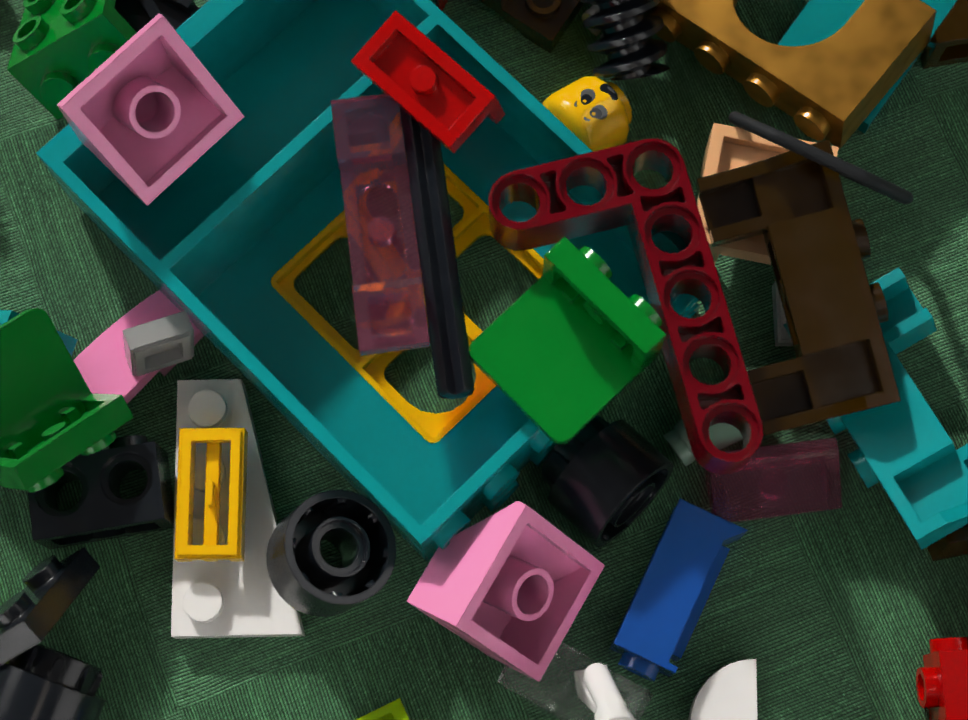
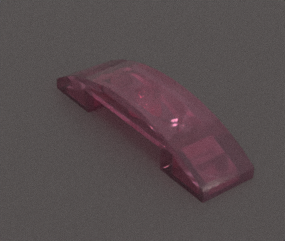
[331,94,430,356]

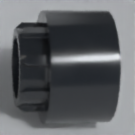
[542,416,674,548]
[266,490,396,617]
[0,643,106,720]

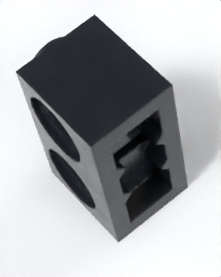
[28,435,174,549]

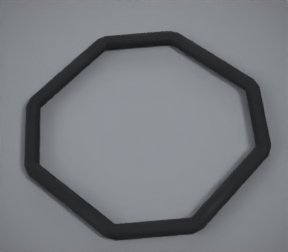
[728,111,914,204]

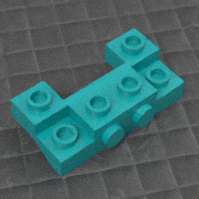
[783,267,968,550]

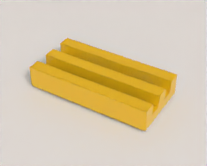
[174,428,248,562]

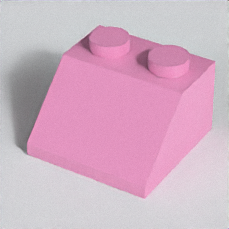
[406,501,605,682]

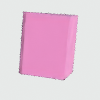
[57,13,245,206]

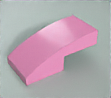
[73,290,204,404]

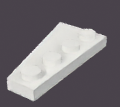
[171,379,305,639]

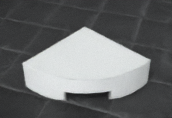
[688,659,758,720]

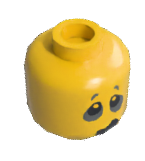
[542,76,632,152]

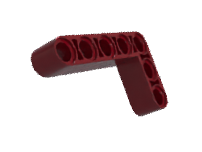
[489,138,763,475]

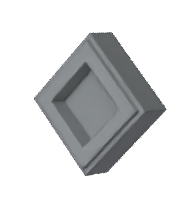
[122,310,194,377]

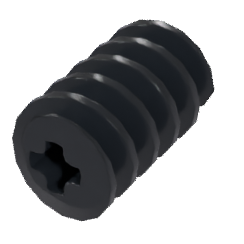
[579,0,671,81]

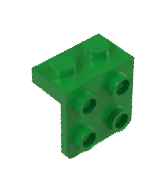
[7,0,137,120]
[469,236,666,444]
[0,308,134,493]

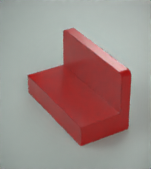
[351,10,505,153]

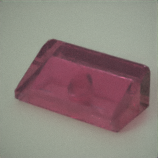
[704,438,842,522]

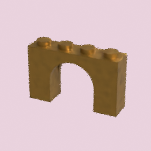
[645,0,936,149]

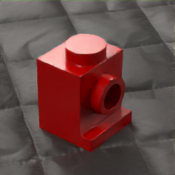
[916,637,968,720]

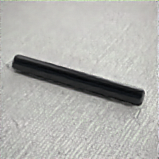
[399,106,474,399]

